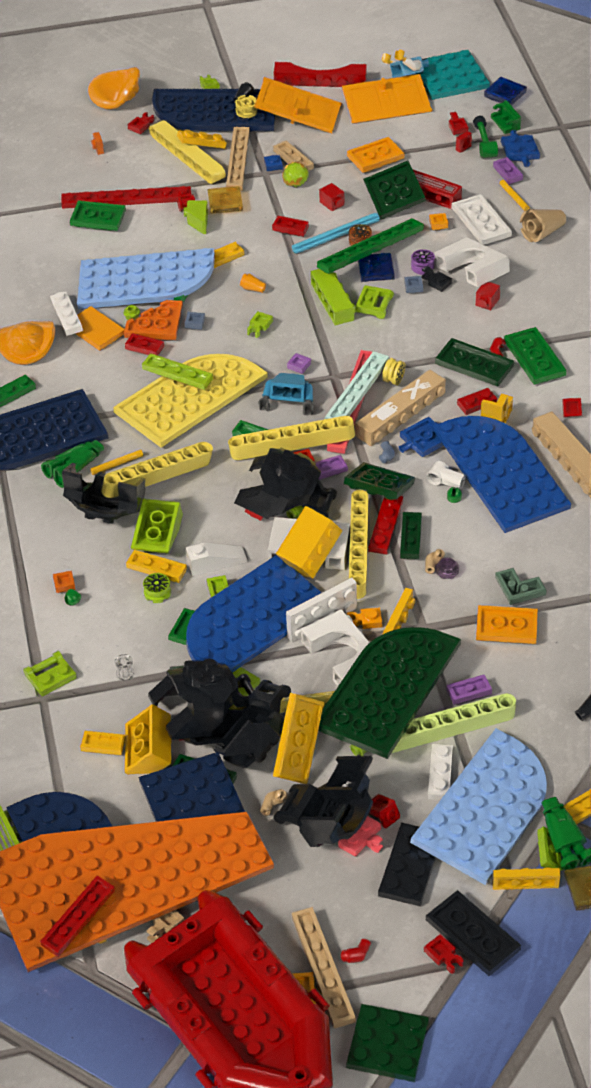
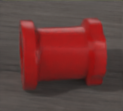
[177,194,195,212]

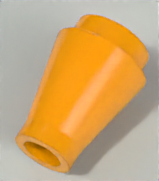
[240,273,266,293]

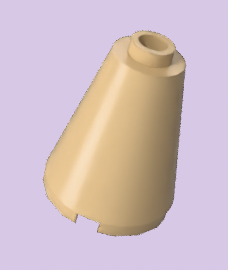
[520,209,566,242]

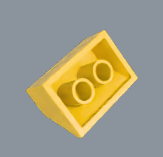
[276,506,343,579]
[125,704,171,774]

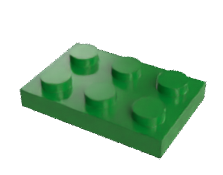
[70,200,126,231]

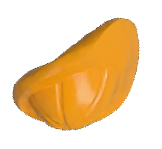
[88,67,140,109]
[0,321,55,365]

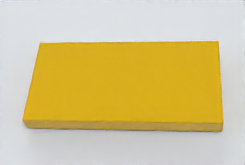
[273,693,324,784]

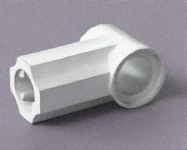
[426,461,466,490]

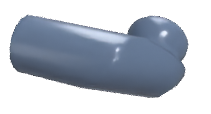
[379,441,395,464]

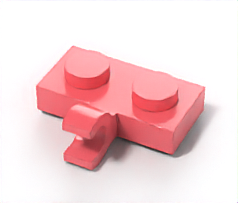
[338,816,383,857]

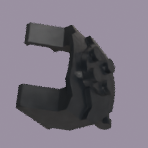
[234,447,337,519]
[62,463,146,523]
[148,659,254,740]
[183,680,291,768]
[273,756,373,847]

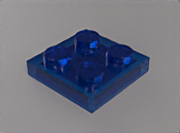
[484,77,527,106]
[357,253,395,282]

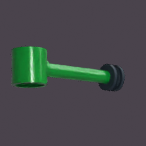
[473,115,498,158]

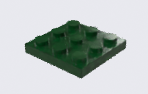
[363,160,426,220]
[343,462,415,500]
[346,1004,429,1082]

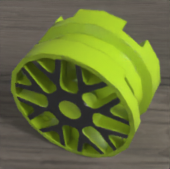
[143,573,171,603]

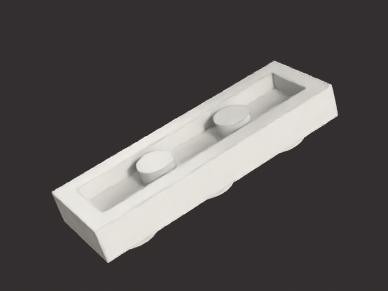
[428,744,453,800]

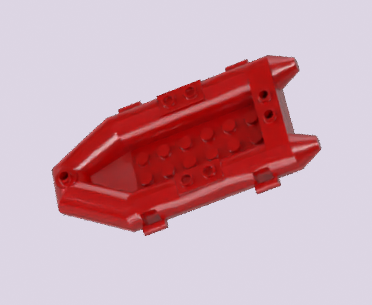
[124,890,333,1088]

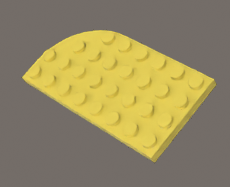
[113,354,268,448]

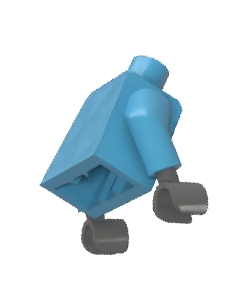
[258,373,314,415]

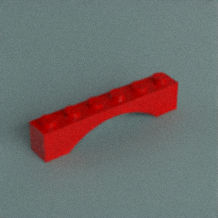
[274,62,367,87]

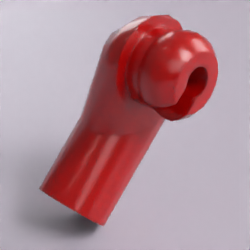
[490,337,506,356]
[340,939,371,963]

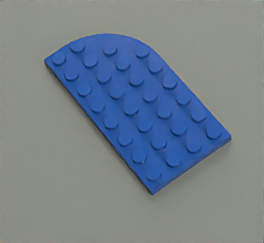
[433,416,571,533]
[186,555,322,673]

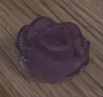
[435,557,459,579]

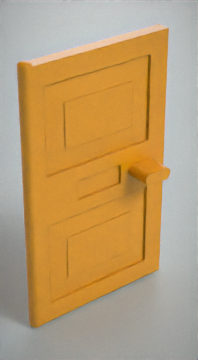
[342,74,432,124]
[254,77,342,133]

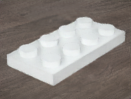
[452,194,512,245]
[286,578,357,643]

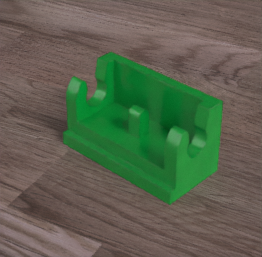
[491,100,521,134]

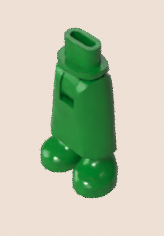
[41,440,104,488]
[541,797,591,871]

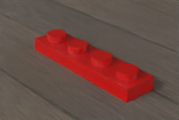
[368,496,403,555]
[40,875,115,957]

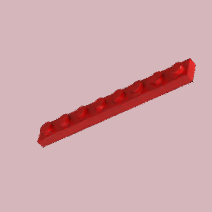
[61,186,191,209]

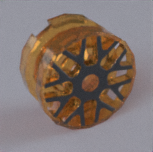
[349,224,372,246]

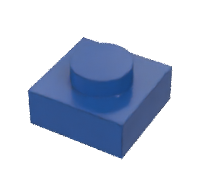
[264,155,283,172]

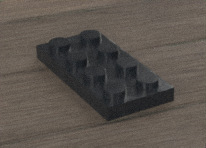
[378,822,436,907]
[426,890,521,976]

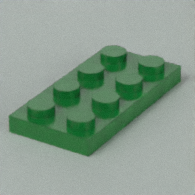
[504,327,567,385]

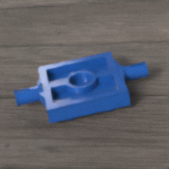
[501,130,540,167]
[399,417,448,457]

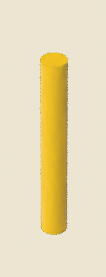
[499,180,530,211]
[90,449,143,475]

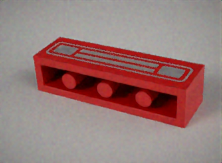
[413,169,462,210]

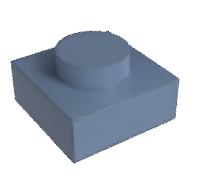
[404,276,423,293]
[185,312,205,330]

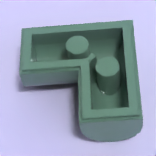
[495,568,547,605]

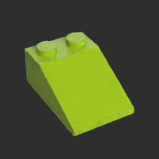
[131,499,183,554]

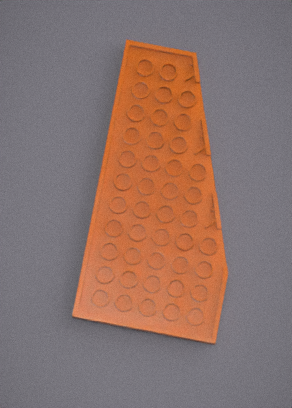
[0,812,274,972]

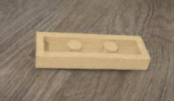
[273,140,314,171]

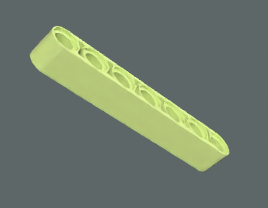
[392,693,516,753]

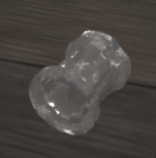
[115,654,134,681]

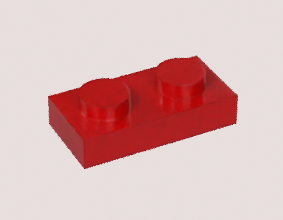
[272,216,309,237]
[125,333,164,356]
[457,388,497,415]

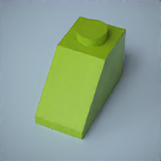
[184,200,208,234]

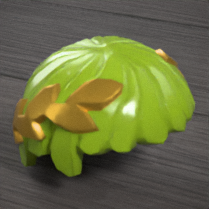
[282,162,309,188]

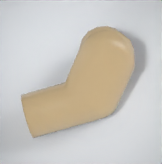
[425,549,445,574]
[260,789,287,816]

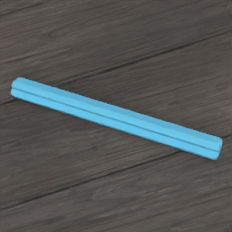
[292,213,380,253]

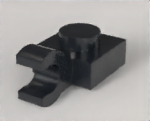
[421,266,452,292]

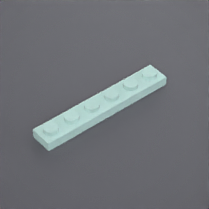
[325,351,389,419]

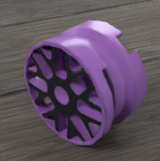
[411,249,435,275]

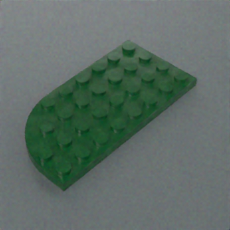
[318,627,461,759]

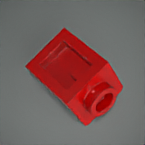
[369,794,401,829]

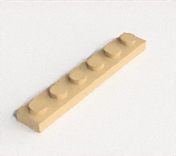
[226,127,250,191]
[291,907,356,1029]

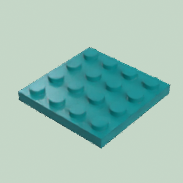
[416,50,490,100]

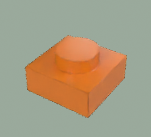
[91,132,104,155]
[53,571,76,593]

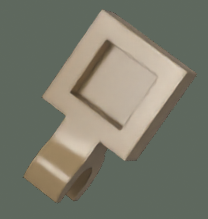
[147,910,185,943]

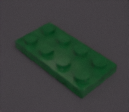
[435,338,514,387]

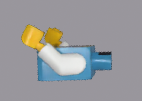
[382,49,429,78]

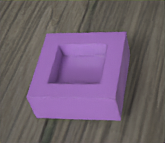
[287,353,311,374]

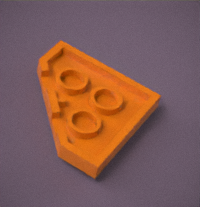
[124,300,183,340]

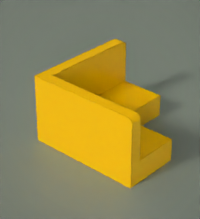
[481,393,513,424]

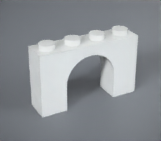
[434,237,510,287]
[268,517,350,570]
[301,609,371,686]

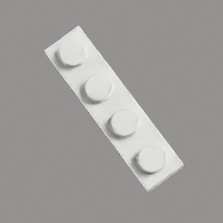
[50,291,83,336]

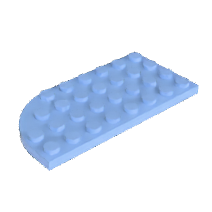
[77,248,215,309]
[410,728,547,885]

